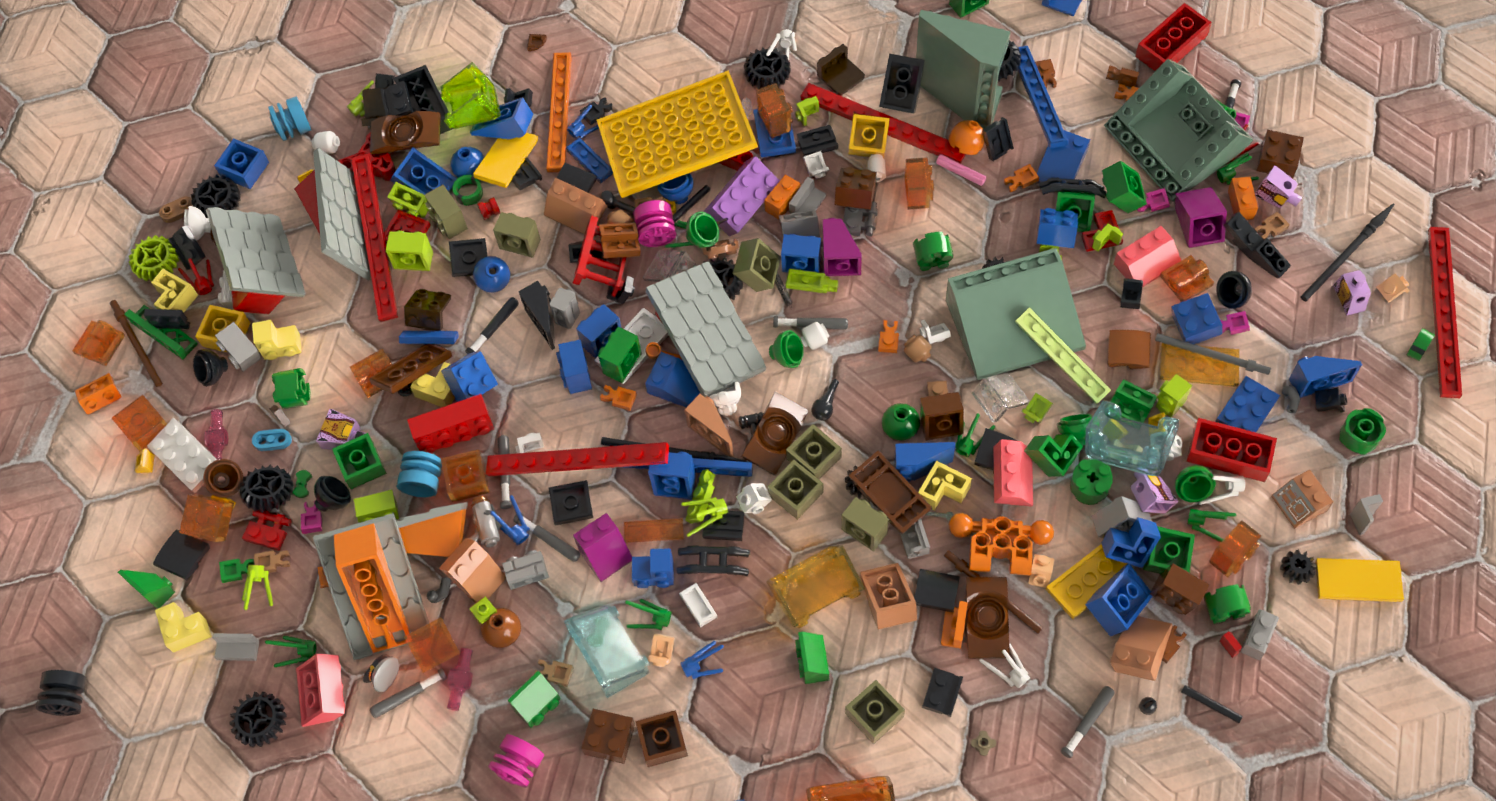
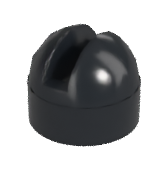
[1139,697,1157,715]

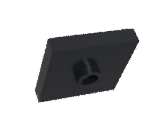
[449,238,487,277]
[549,480,594,526]

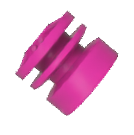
[633,200,676,247]
[488,734,545,788]

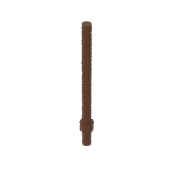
[110,300,163,387]
[944,550,1043,634]

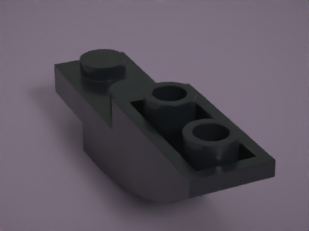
[1224,212,1291,278]

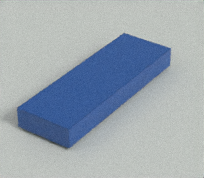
[566,137,613,184]
[399,330,459,344]

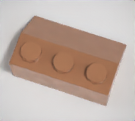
[544,178,607,235]

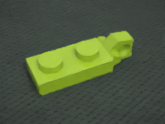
[785,269,838,293]
[685,469,716,523]

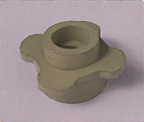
[971,731,996,756]

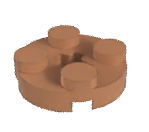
[702,239,739,259]

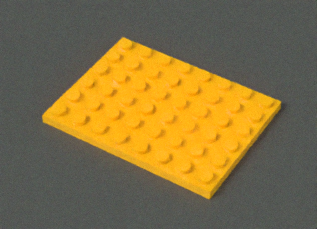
[597,70,758,198]

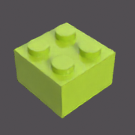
[386,231,433,271]

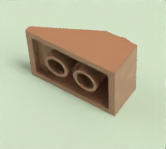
[685,394,734,457]
[439,538,506,603]
[860,563,917,630]
[1110,616,1173,681]

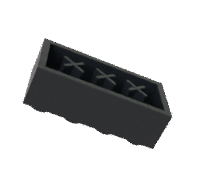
[394,65,455,134]

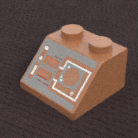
[1271,469,1333,529]

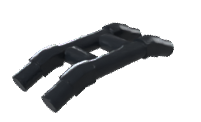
[1038,177,1107,198]
[677,545,750,576]

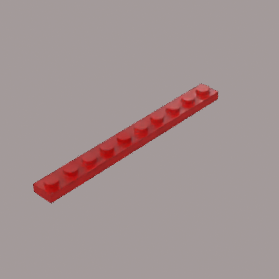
[800,83,966,164]
[351,154,398,322]
[1428,227,1462,399]
[486,442,669,476]

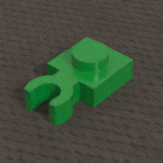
[219,559,254,583]

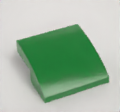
[1104,379,1157,430]

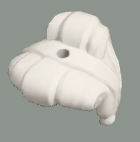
[709,382,741,416]

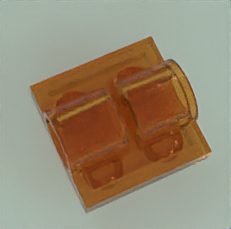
[1160,255,1214,302]
[72,320,125,366]
[350,349,392,398]

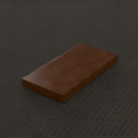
[369,344,453,394]

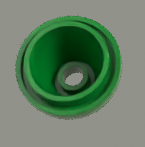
[686,211,719,248]
[769,330,804,368]
[882,403,920,441]
[1057,414,1096,445]
[1175,465,1216,502]

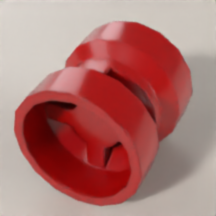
[477,197,501,220]

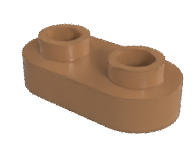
[159,196,193,223]

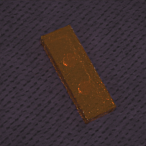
[624,518,684,543]

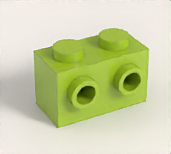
[387,182,428,218]
[1156,374,1192,418]
[354,490,399,523]

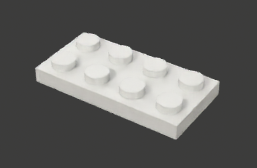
[594,308,669,384]
[147,418,217,493]

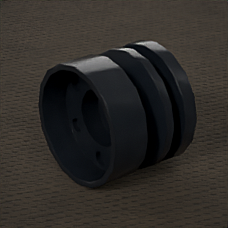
[36,670,86,716]

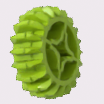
[129,235,180,282]

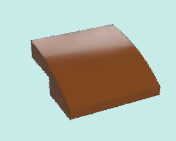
[599,222,641,258]
[1108,330,1151,369]

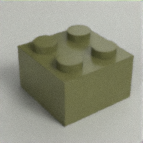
[424,185,468,239]
[493,212,541,258]
[733,238,781,292]
[786,424,842,479]
[767,460,824,520]
[841,497,889,552]
[845,680,905,744]

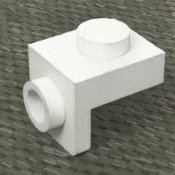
[803,151,829,179]
[919,320,951,344]
[515,433,544,453]

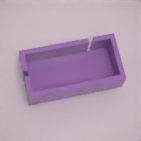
[704,156,780,237]

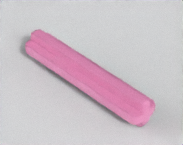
[936,155,986,186]

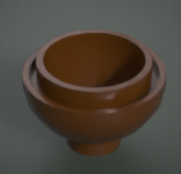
[203,459,243,498]

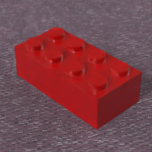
[1135,3,1212,71]
[407,394,495,453]
[1186,418,1277,482]

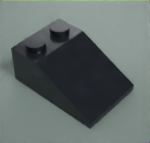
[879,53,925,114]
[518,281,555,350]

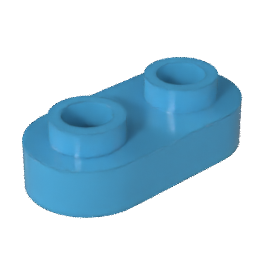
[252,429,292,451]

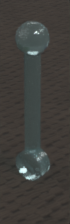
[925,512,954,520]

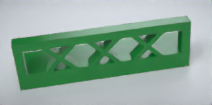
[124,305,198,360]

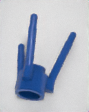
[567,103,599,139]
[490,495,530,545]
[680,641,724,679]

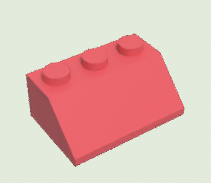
[1114,226,1182,287]
[993,439,1033,507]
[296,654,345,727]

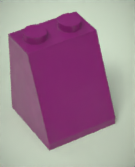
[1175,187,1227,248]
[823,218,862,276]
[573,513,632,582]

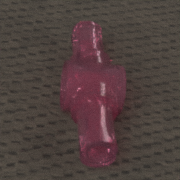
[204,409,229,460]
[447,648,473,711]

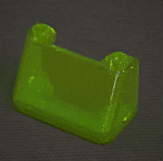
[440,62,501,129]

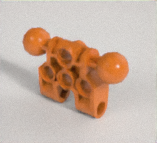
[948,513,1054,576]

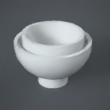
[184,206,211,241]

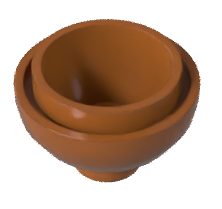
[481,608,521,648]

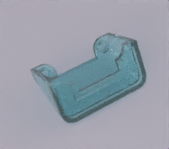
[1085,400,1179,476]
[563,603,650,698]

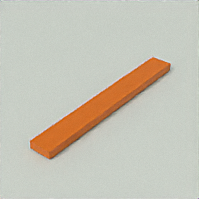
[546,52,571,173]

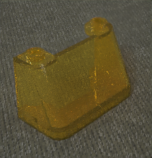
[766,544,865,628]

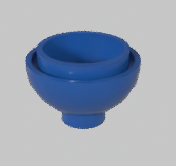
[450,147,484,178]
[658,173,694,204]
[473,256,510,293]

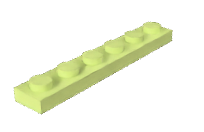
[1015,307,1111,404]

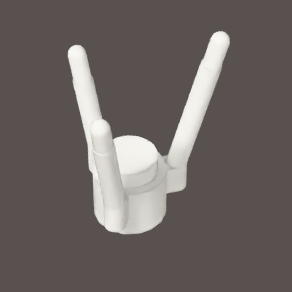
[766,29,797,60]
[1198,474,1245,505]
[979,643,1030,688]

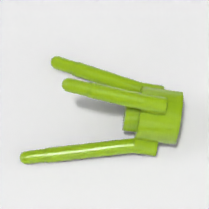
[347,81,374,117]
[681,497,728,537]
[242,565,273,610]

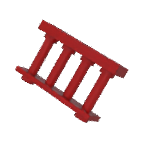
[572,216,627,297]

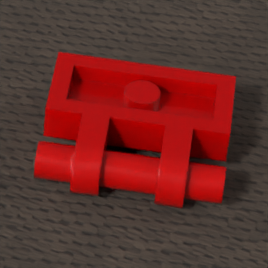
[242,510,292,551]

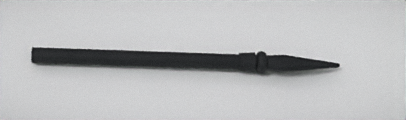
[1301,203,1395,302]
[601,437,749,462]

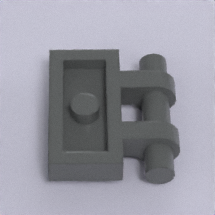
[843,201,878,236]

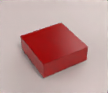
[1219,631,1242,658]

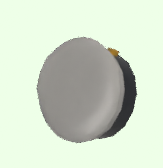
[363,654,399,692]

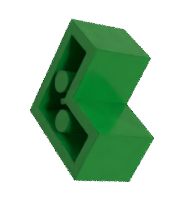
[1024,434,1083,477]

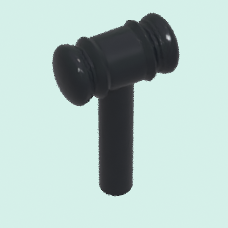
[600,191,635,215]
[738,412,763,435]

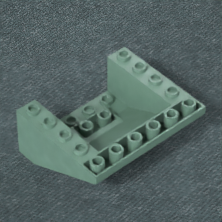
[916,10,1010,129]
[1104,59,1253,201]
[945,248,1086,380]

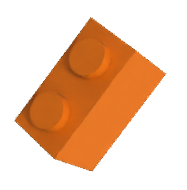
[764,174,800,219]
[1228,177,1258,220]

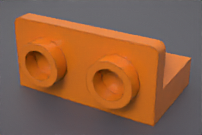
[75,373,122,415]
[941,601,968,649]

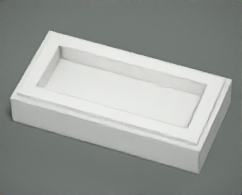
[679,583,717,628]

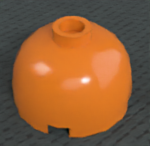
[949,120,985,155]

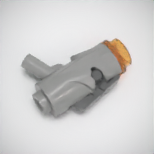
[469,496,502,547]

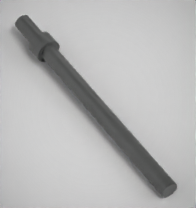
[1155,333,1271,375]

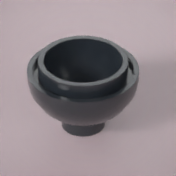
[1216,271,1252,309]
[193,349,228,387]
[314,476,351,512]

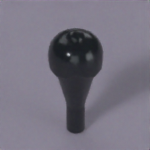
[811,379,839,421]

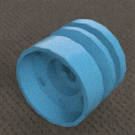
[268,96,311,141]
[396,451,443,498]

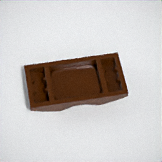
[370,111,441,154]
[741,392,808,476]
[849,450,932,534]
[966,577,1010,659]

